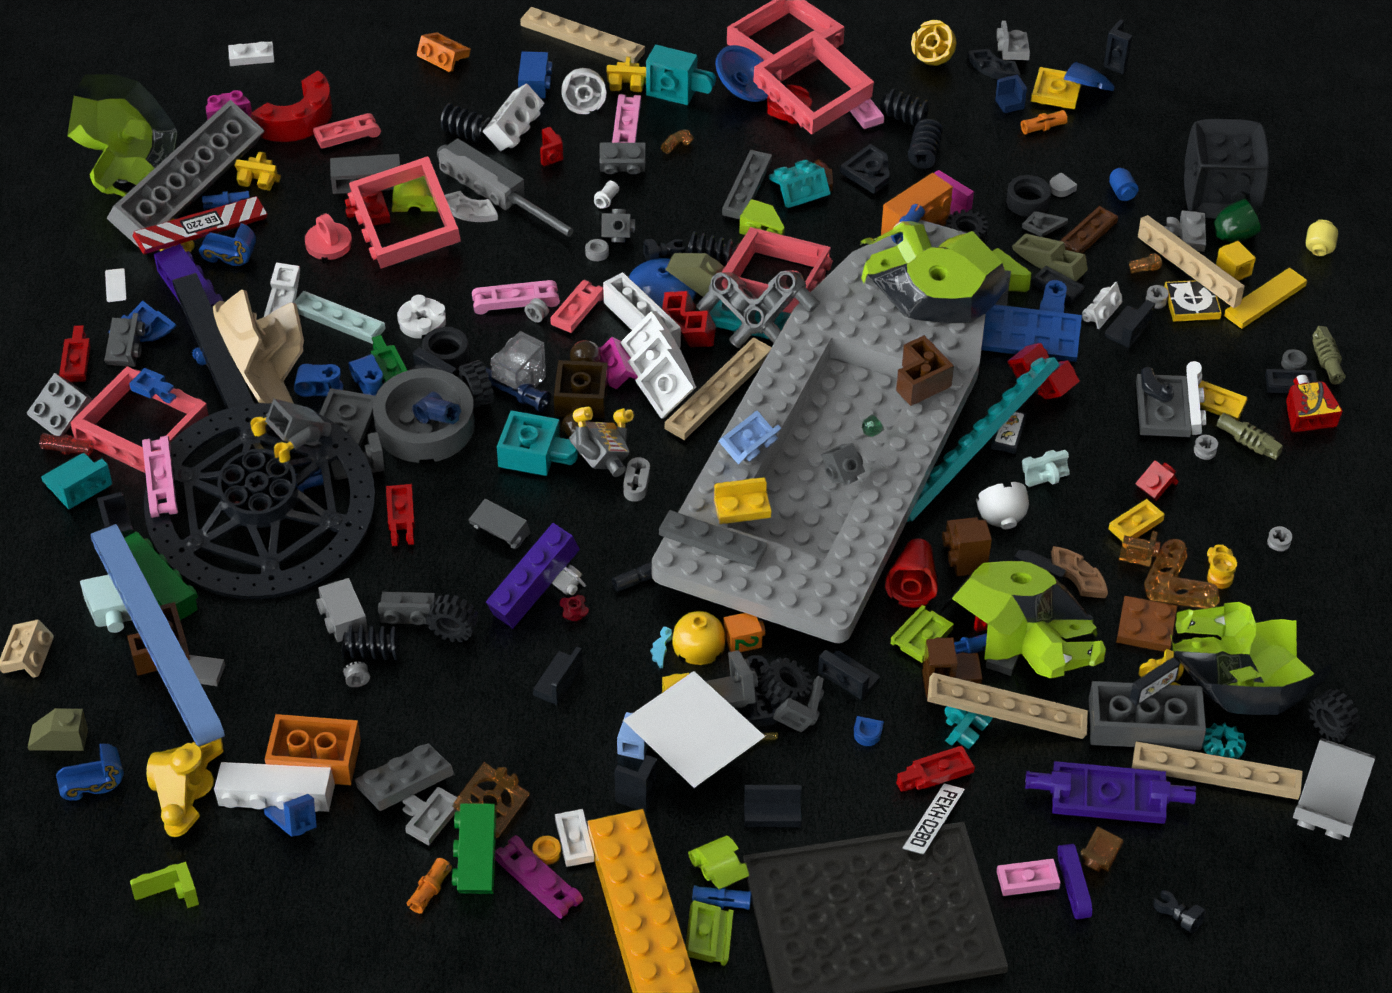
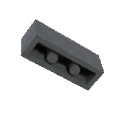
[330,154,400,194]

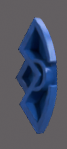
[1064,62,1115,91]
[108,301,177,342]

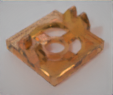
[452,762,530,838]

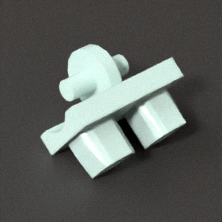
[1022,450,1070,487]

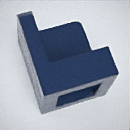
[995,75,1027,113]

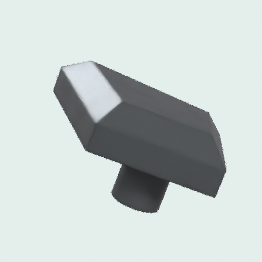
[1022,211,1068,237]

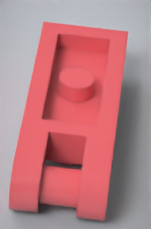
[313,113,381,149]
[551,280,604,333]

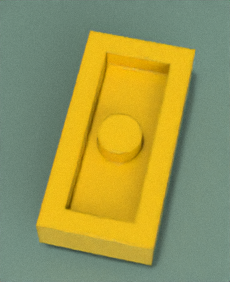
[1198,381,1247,421]
[1109,499,1165,545]

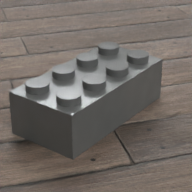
[1088,681,1206,750]

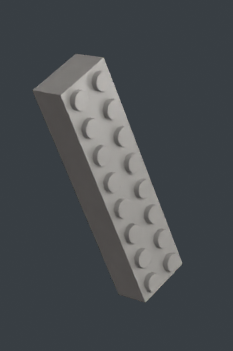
[107,100,264,247]

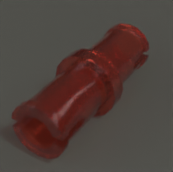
[40,433,94,456]

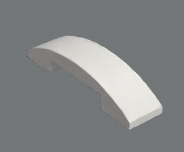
[264,263,300,317]

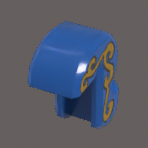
[199,223,256,266]
[56,744,124,800]

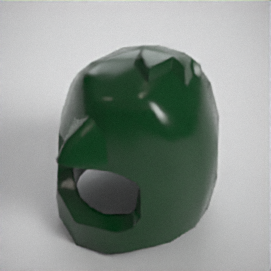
[1214,199,1261,243]

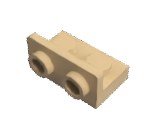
[0,620,54,678]

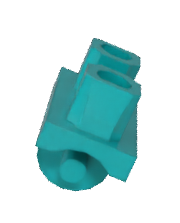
[944,706,993,749]

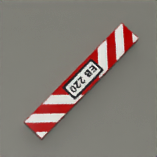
[132,196,268,255]

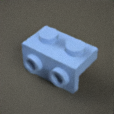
[719,411,782,465]

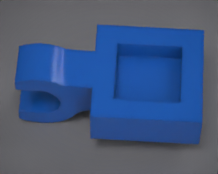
[129,368,176,403]

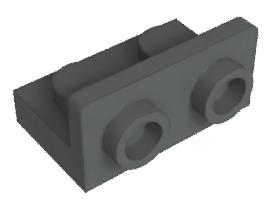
[599,143,645,174]
[104,313,145,367]
[378,592,435,625]

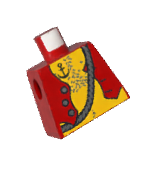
[1286,375,1342,432]

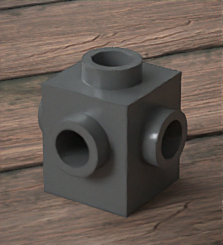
[602,209,635,242]
[821,443,865,485]

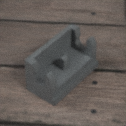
[469,499,531,550]

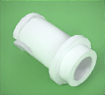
[594,181,619,208]

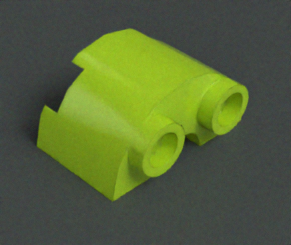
[392,176,438,212]
[688,836,749,889]

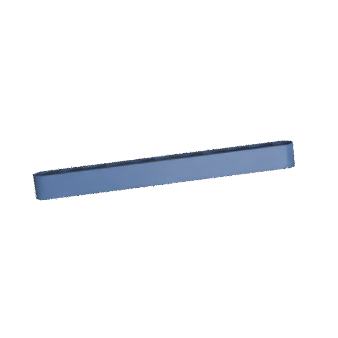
[91,524,225,747]

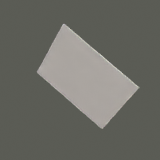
[623,671,765,788]

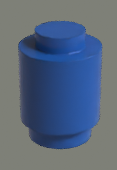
[1109,168,1139,201]

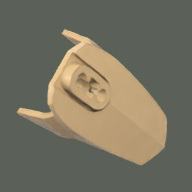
[213,290,304,404]

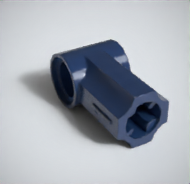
[412,392,461,425]

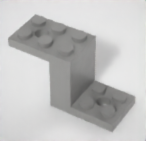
[1293,738,1376,840]

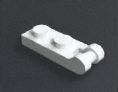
[1187,361,1206,435]

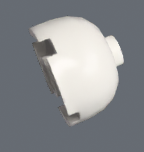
[561,68,606,114]
[976,482,1029,529]

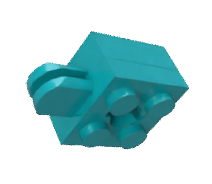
[646,45,716,105]
[497,411,578,476]

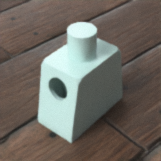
[80,575,132,633]

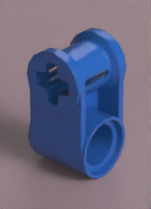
[1039,280,1067,313]
[348,354,383,396]
[294,364,344,397]

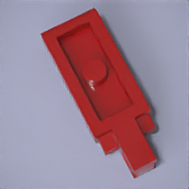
[59,326,91,382]
[896,746,975,792]

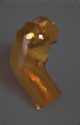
[661,129,693,154]
[1129,253,1162,273]

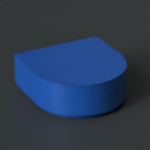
[854,716,884,746]

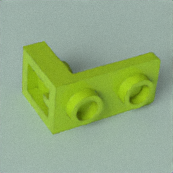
[130,862,199,908]

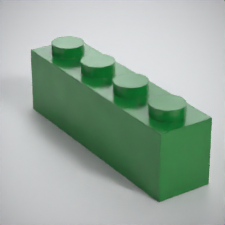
[124,531,198,620]

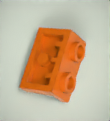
[417,32,471,72]

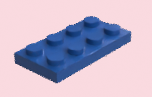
[981,305,1082,362]

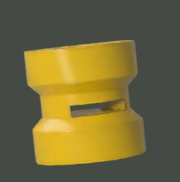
[1207,552,1237,589]

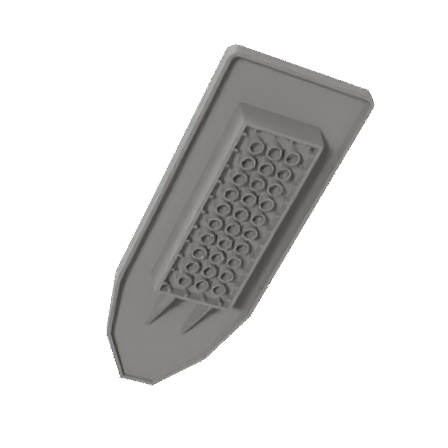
[652,220,986,643]

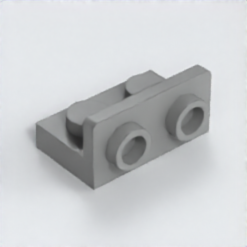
[997,21,1030,60]

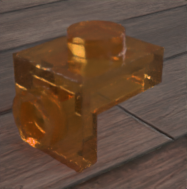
[1119,531,1161,566]
[1080,826,1124,872]

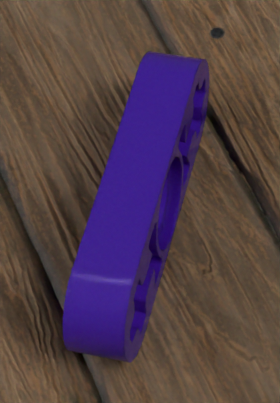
[1058,844,1092,919]

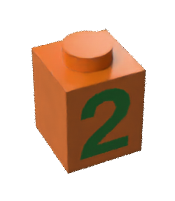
[724,613,766,652]

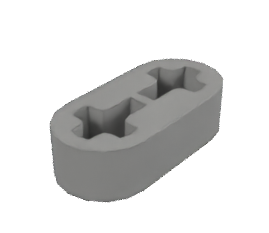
[623,457,650,501]

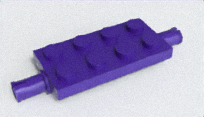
[1025,761,1196,824]

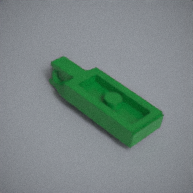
[371,335,407,383]

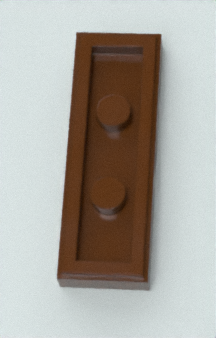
[1060,206,1118,254]

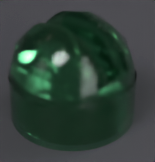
[862,414,884,437]

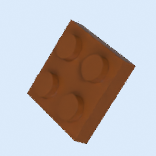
[1116,596,1177,652]

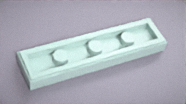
[295,291,386,344]

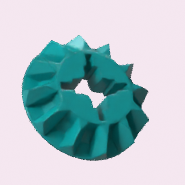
[1202,722,1246,759]

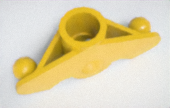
[147,738,223,837]

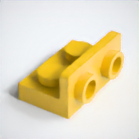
[714,477,771,524]

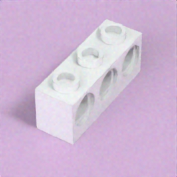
[483,83,544,151]

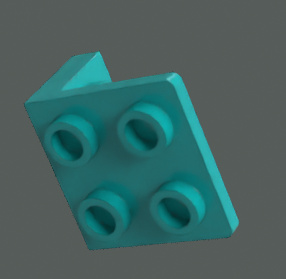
[768,160,830,208]
[42,453,112,509]

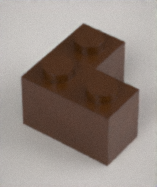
[896,335,954,406]
[942,517,992,577]
[127,602,190,676]
[922,637,982,698]

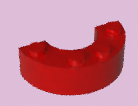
[251,71,332,142]

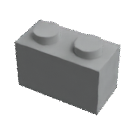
[316,578,368,642]

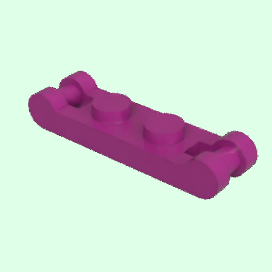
[495,835,583,919]

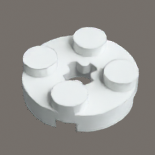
[397,295,446,338]

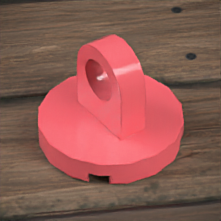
[305,213,352,260]

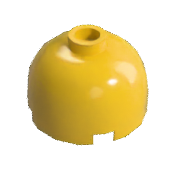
[911,20,957,66]
[672,611,726,665]

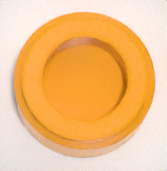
[532,836,561,865]

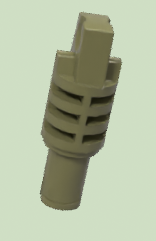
[1313,326,1345,384]
[1217,413,1283,460]

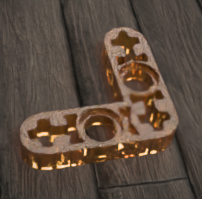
[1144,539,1220,609]

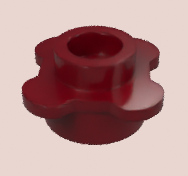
[560,595,589,621]

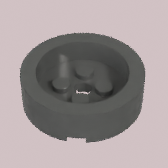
[373,368,475,463]

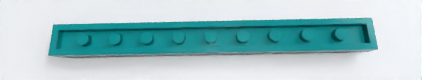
[907,357,1060,522]

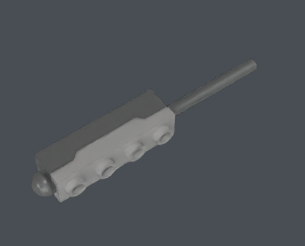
[437,138,574,237]

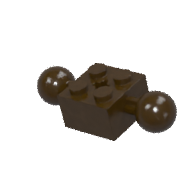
[554,340,608,439]

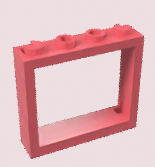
[727,0,844,81]
[753,30,874,134]
[347,157,461,268]
[722,227,833,313]
[70,366,209,473]

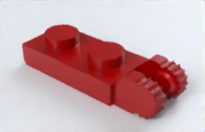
[386,484,415,546]

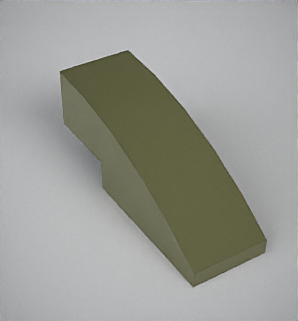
[1012,234,1088,281]

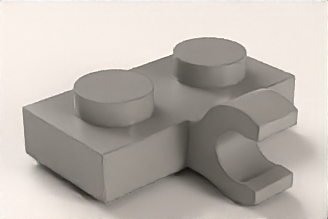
[1165,211,1206,252]
[402,787,461,845]

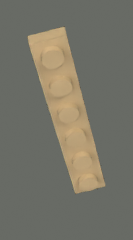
[521,7,645,63]
[1138,215,1244,308]
[665,337,772,440]
[927,673,1088,739]
[1132,741,1302,800]

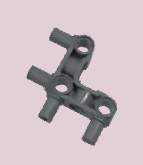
[696,270,820,348]

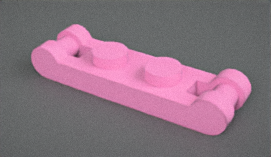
[612,94,641,143]
[472,280,560,314]
[142,435,178,518]

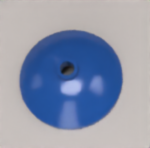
[715,45,773,102]
[629,258,697,309]

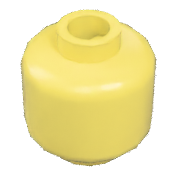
[1306,220,1338,256]

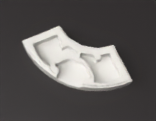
[444,191,498,222]

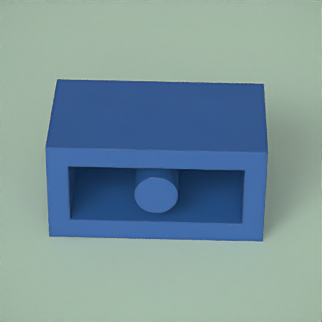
[518,52,552,98]

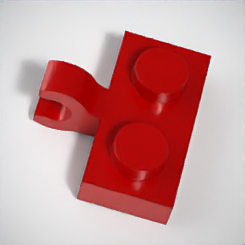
[345,191,390,225]

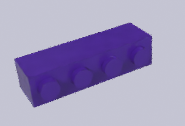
[154,244,223,309]
[486,523,580,628]

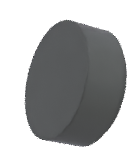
[1281,349,1307,370]

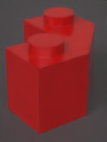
[662,291,716,347]
[1008,343,1080,399]

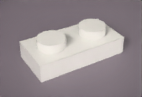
[228,41,274,66]
[555,809,594,867]

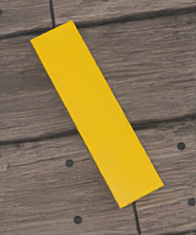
[1224,267,1307,329]

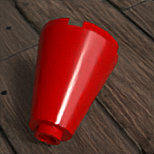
[885,539,938,608]

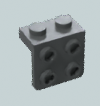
[705,650,758,708]

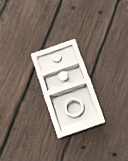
[620,311,696,419]

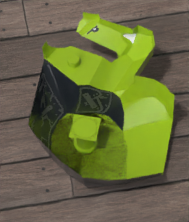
[67,74,177,197]
[1170,602,1332,715]

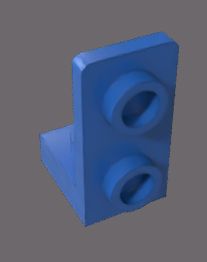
[264,794,317,837]

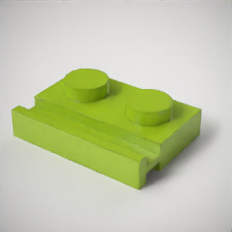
[891,605,954,663]
[685,900,733,966]

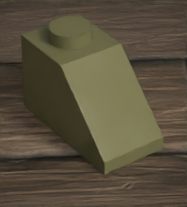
[665,253,725,297]
[28,709,88,751]

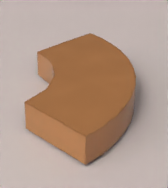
[1051,546,1108,598]

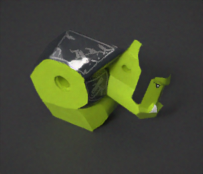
[860,221,1007,323]
[939,561,1106,678]

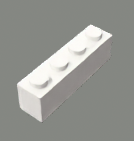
[603,272,681,348]
[214,762,335,812]

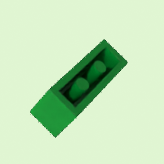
[452,803,497,894]

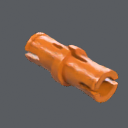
[1021,110,1067,134]
[407,858,452,914]

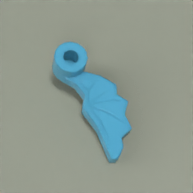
[650,627,673,668]

